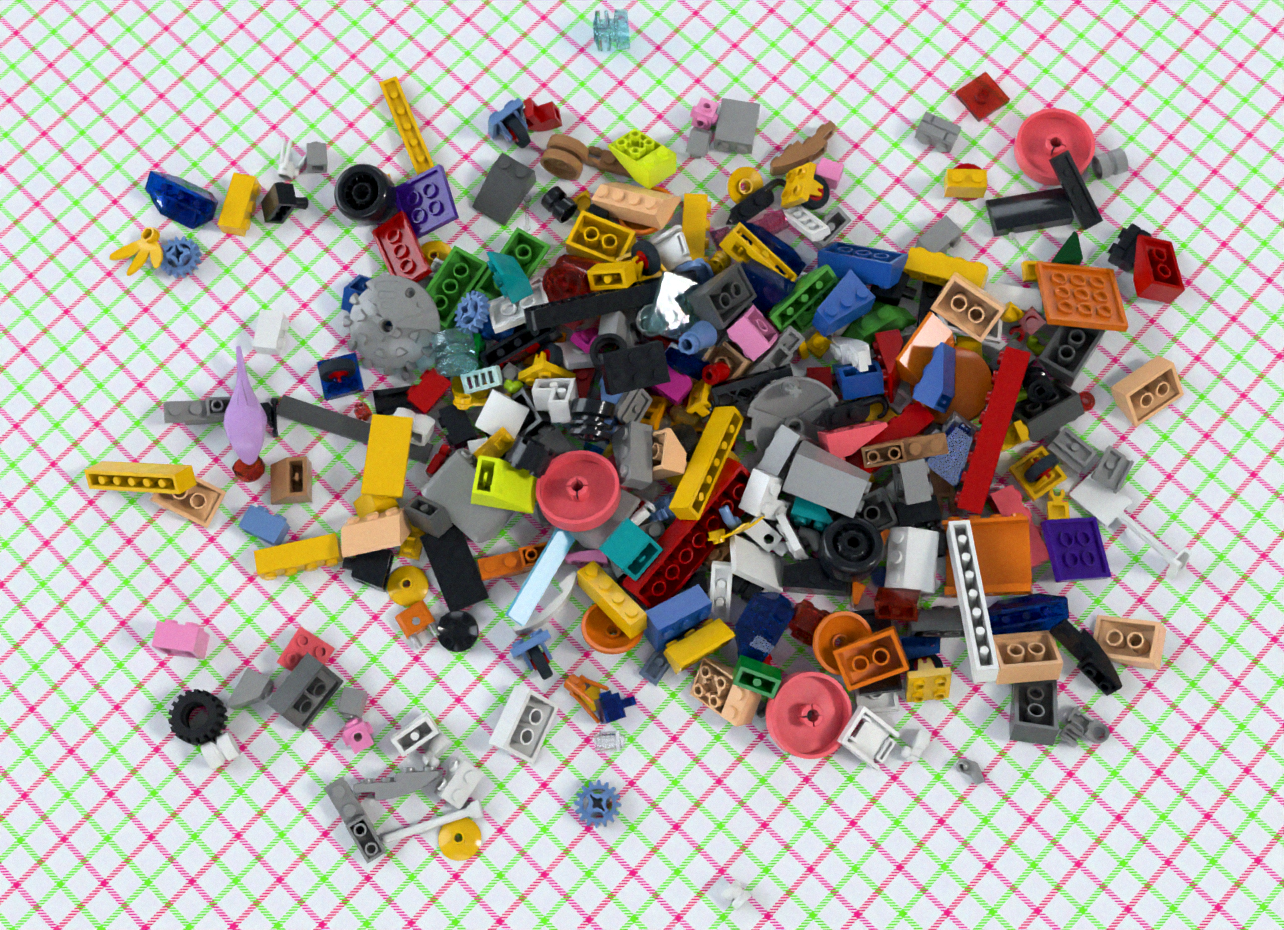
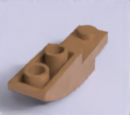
[769,120,836,176]
[861,432,949,468]

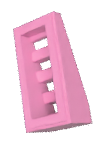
[565,549,609,568]

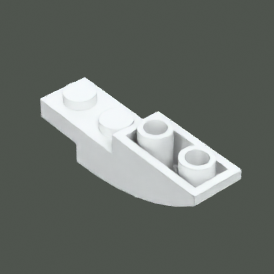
[830,337,872,372]

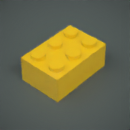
[565,210,636,265]

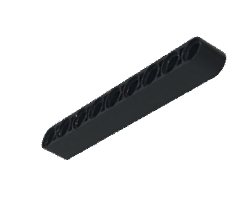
[524,270,698,331]

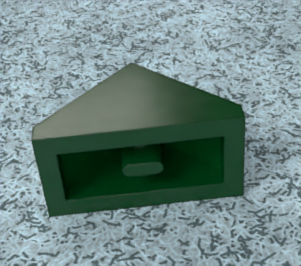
[1051,231,1083,266]

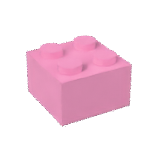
[726,304,780,361]
[152,619,210,660]

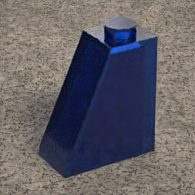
[739,258,796,313]
[665,341,711,381]
[923,421,973,488]

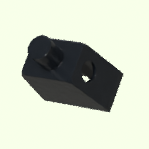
[870,271,917,306]
[342,549,395,592]

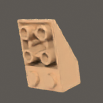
[689,657,762,727]

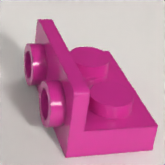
[570,327,611,354]

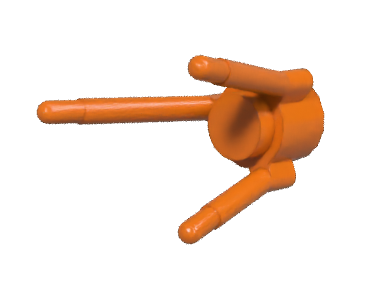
[564,674,609,723]

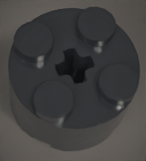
[507,434,556,479]

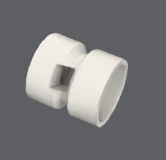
[200,731,241,770]

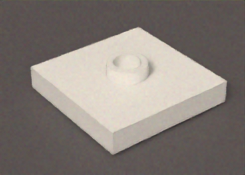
[554,342,594,370]

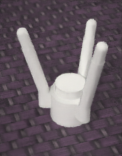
[277,138,307,180]

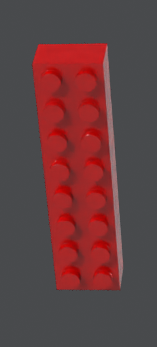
[954,346,1031,515]
[621,457,751,610]

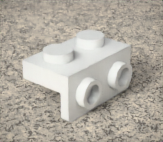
[434,756,484,810]

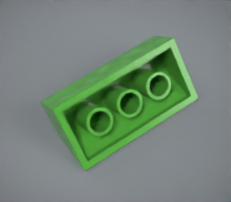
[474,227,551,301]
[425,246,489,336]

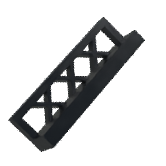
[711,364,793,407]

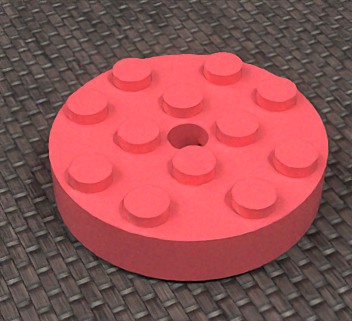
[1014,108,1095,186]
[536,450,621,532]
[765,671,852,759]

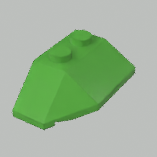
[769,264,839,334]
[841,301,917,350]

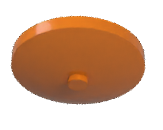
[910,346,993,425]

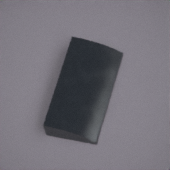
[985,188,1074,237]

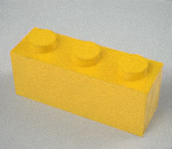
[217,172,261,237]

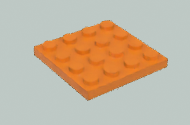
[1035,261,1129,332]

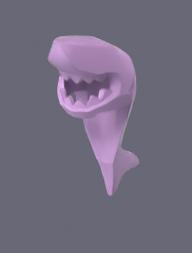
[223,346,267,465]

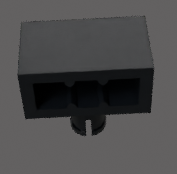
[261,182,308,224]

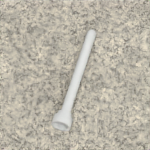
[382,799,484,843]

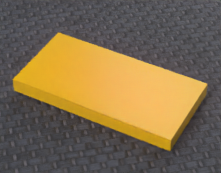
[361,414,414,499]

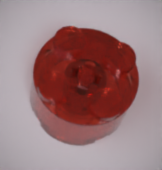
[542,263,588,301]
[784,599,831,646]

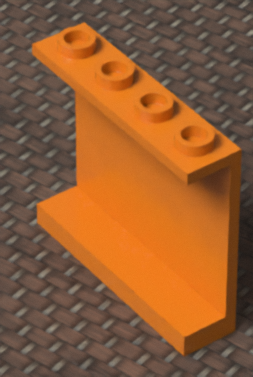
[942,513,1033,598]

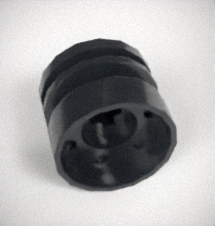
[568,398,616,442]

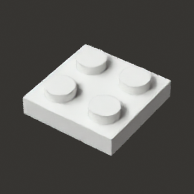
[776,513,810,561]

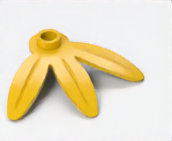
[109,227,163,276]
[451,376,512,410]
[707,516,765,544]

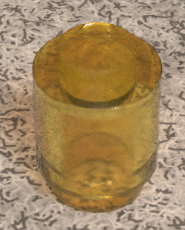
[669,403,701,430]

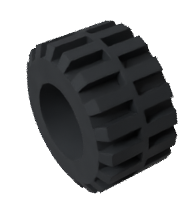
[168,689,228,746]

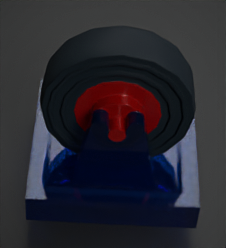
[317,352,365,401]

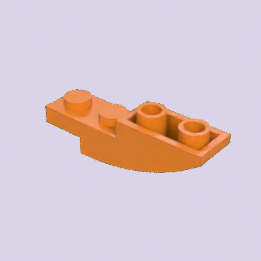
[477,542,564,581]

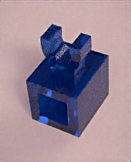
[593,690,637,724]

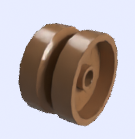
[540,134,589,180]

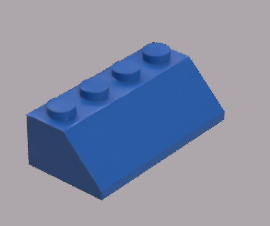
[817,241,908,289]

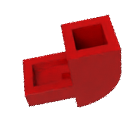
[523,98,562,131]

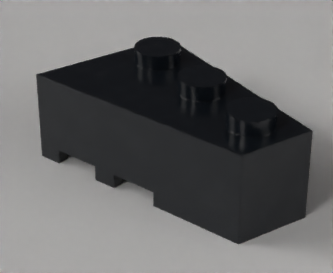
[782,558,847,597]

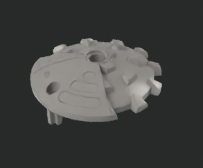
[343,275,441,375]
[744,376,839,463]

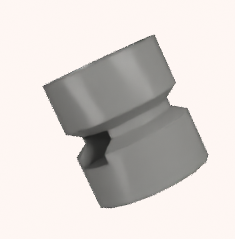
[1091,148,1128,180]

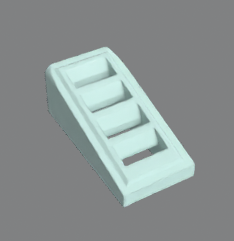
[460,365,504,394]

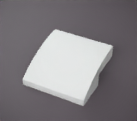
[475,389,530,439]

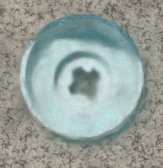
[593,9,630,52]
[431,328,479,377]

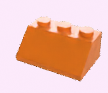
[896,311,955,386]

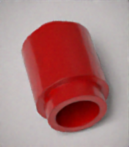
[702,361,730,385]

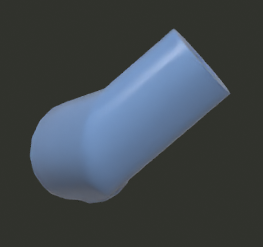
[718,505,742,530]

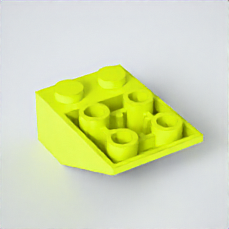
[608,129,677,189]
[471,455,538,514]

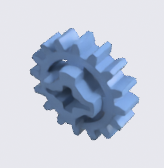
[160,236,202,279]
[454,290,491,335]
[647,492,677,522]
[574,780,622,828]

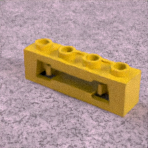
[719,222,798,299]

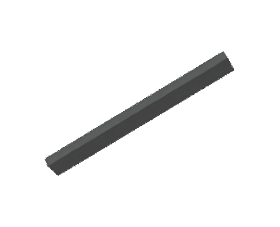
[276,395,433,464]

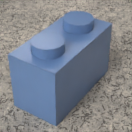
[239,505,291,546]

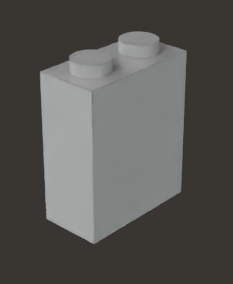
[714,98,760,154]

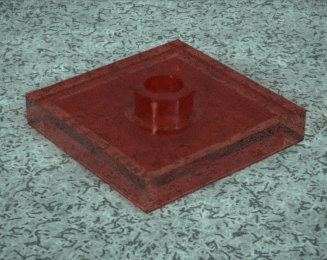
[955,72,1010,122]

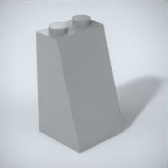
[782,440,872,518]

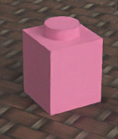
[815,157,844,190]

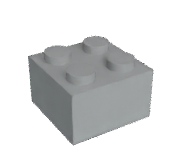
[891,458,933,505]

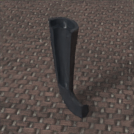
[372,363,451,415]

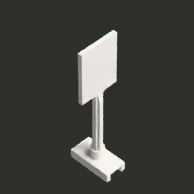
[1069,470,1192,580]

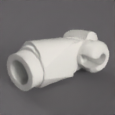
[901,729,932,762]
[422,733,450,768]

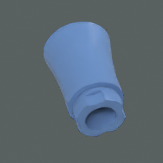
[678,320,717,355]

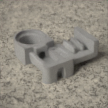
[1058,706,1110,748]

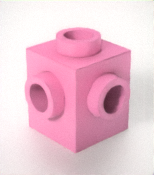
[690,97,719,131]
[341,717,374,754]

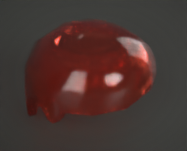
[232,456,266,483]

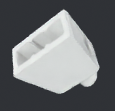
[744,516,788,557]

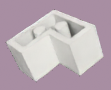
[532,378,579,423]
[738,468,790,521]

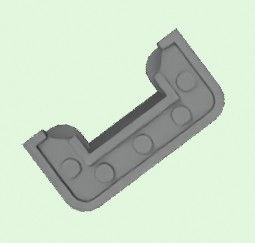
[421,448,515,543]

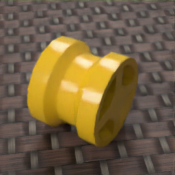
[708,250,732,275]

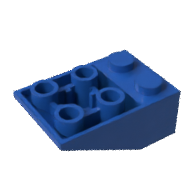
[912,342,956,413]
[832,358,884,400]

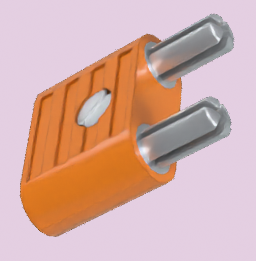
[395,600,440,649]

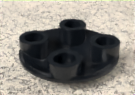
[437,610,479,652]

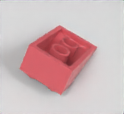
[817,420,888,460]

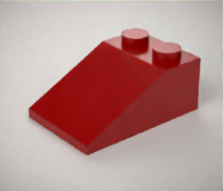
[1133,234,1185,304]

